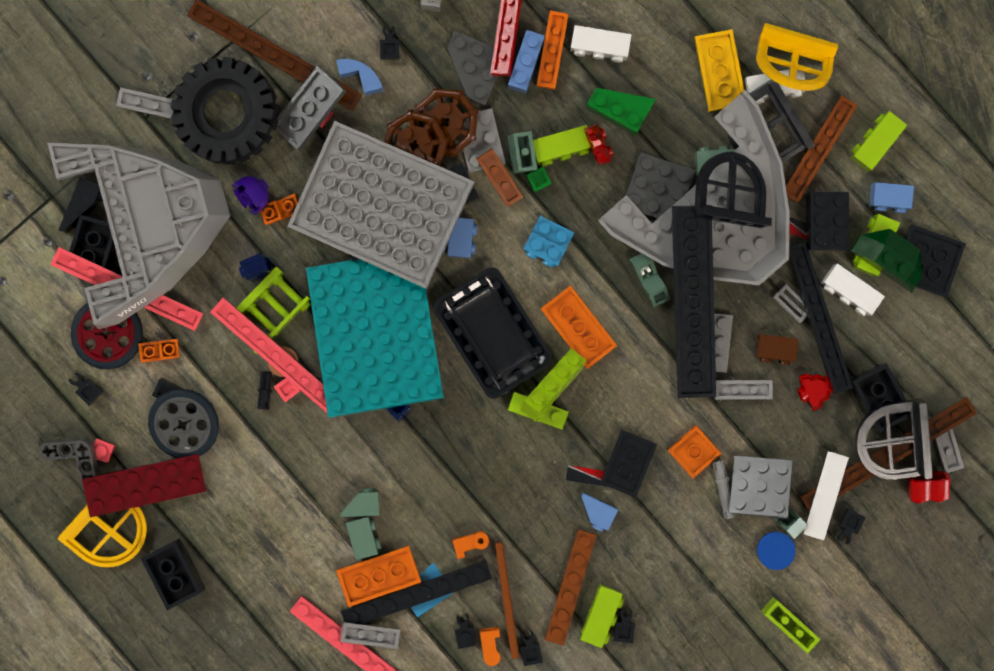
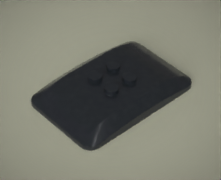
[433,267,553,399]

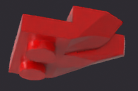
[584,124,614,166]

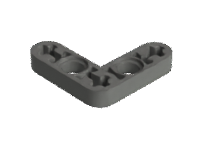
[39,438,100,490]

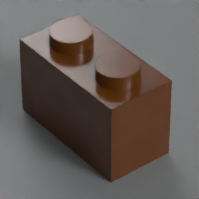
[755,334,799,365]

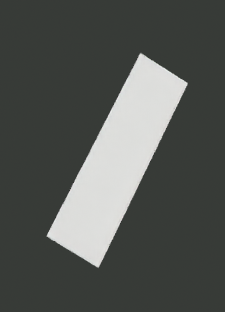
[804,451,849,540]

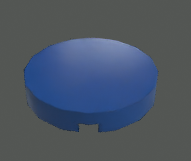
[756,531,796,570]

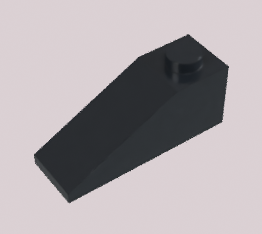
[58,177,103,233]

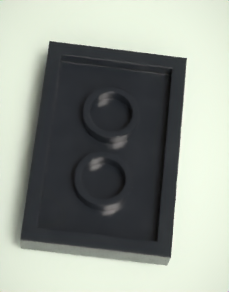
[600,430,657,498]

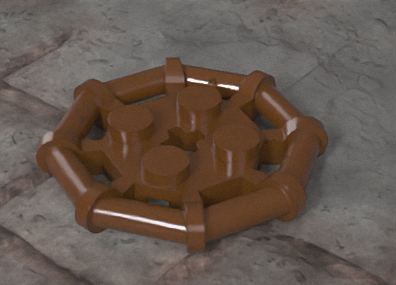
[414,87,479,158]
[384,109,449,167]

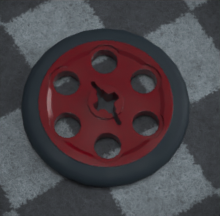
[71,303,143,370]

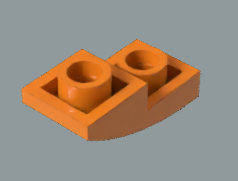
[260,194,299,225]
[138,339,180,363]

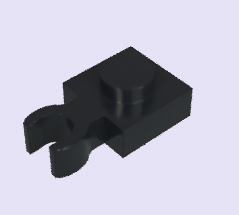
[380,26,400,60]
[69,373,104,406]
[837,509,866,545]
[613,608,635,643]
[455,613,477,649]
[520,630,543,666]

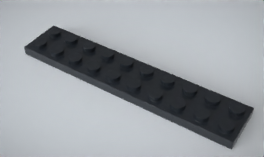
[672,205,716,398]

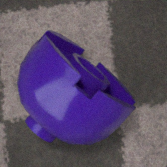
[232,176,269,215]

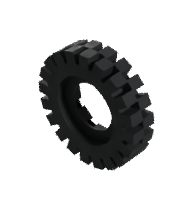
[171,57,279,165]

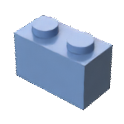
[869,182,914,213]
[447,218,477,259]

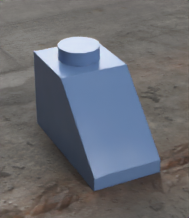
[581,492,618,532]

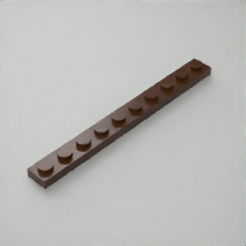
[187,0,362,111]
[800,397,977,512]

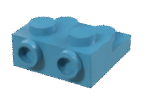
[523,216,574,268]

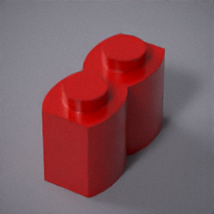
[908,471,951,504]

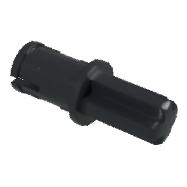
[257,371,273,410]

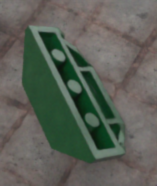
[850,229,922,293]

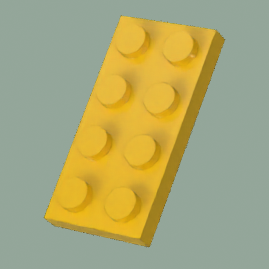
[694,29,744,112]

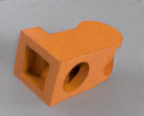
[452,531,489,559]
[480,627,500,666]

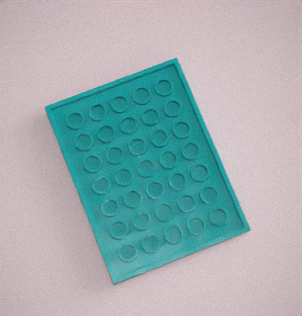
[306,260,444,418]

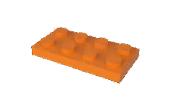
[540,285,617,369]
[336,545,422,607]

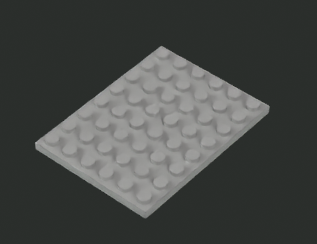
[287,121,475,289]

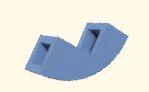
[336,59,384,96]

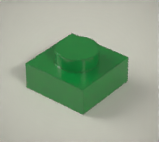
[526,166,552,193]

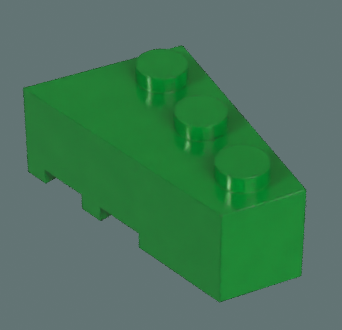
[586,88,656,136]

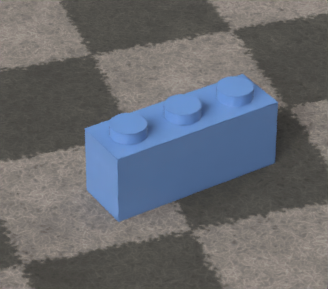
[508,30,545,94]

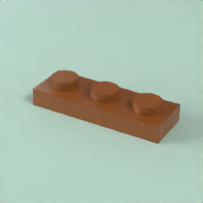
[476,148,523,207]

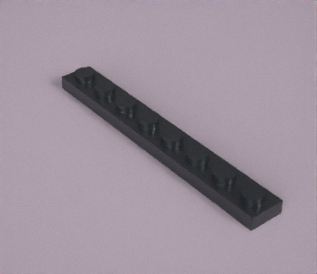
[789,242,853,394]
[341,560,492,624]

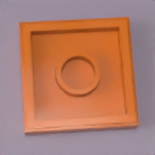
[667,425,722,479]

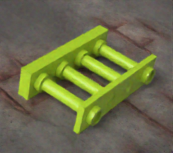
[237,266,311,354]

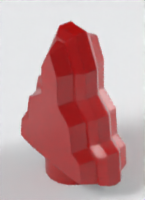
[797,373,832,411]

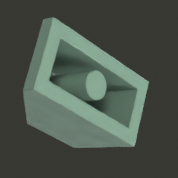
[340,488,381,517]

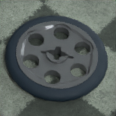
[148,389,219,458]

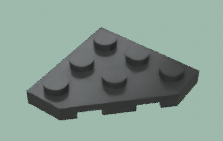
[447,31,498,106]

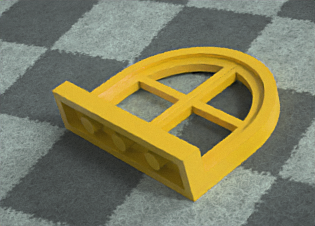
[756,23,838,91]
[57,505,147,567]

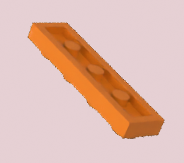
[536,11,569,90]

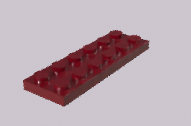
[82,454,206,517]

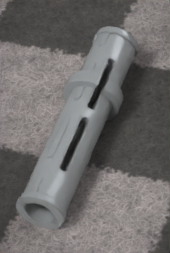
[712,460,736,519]

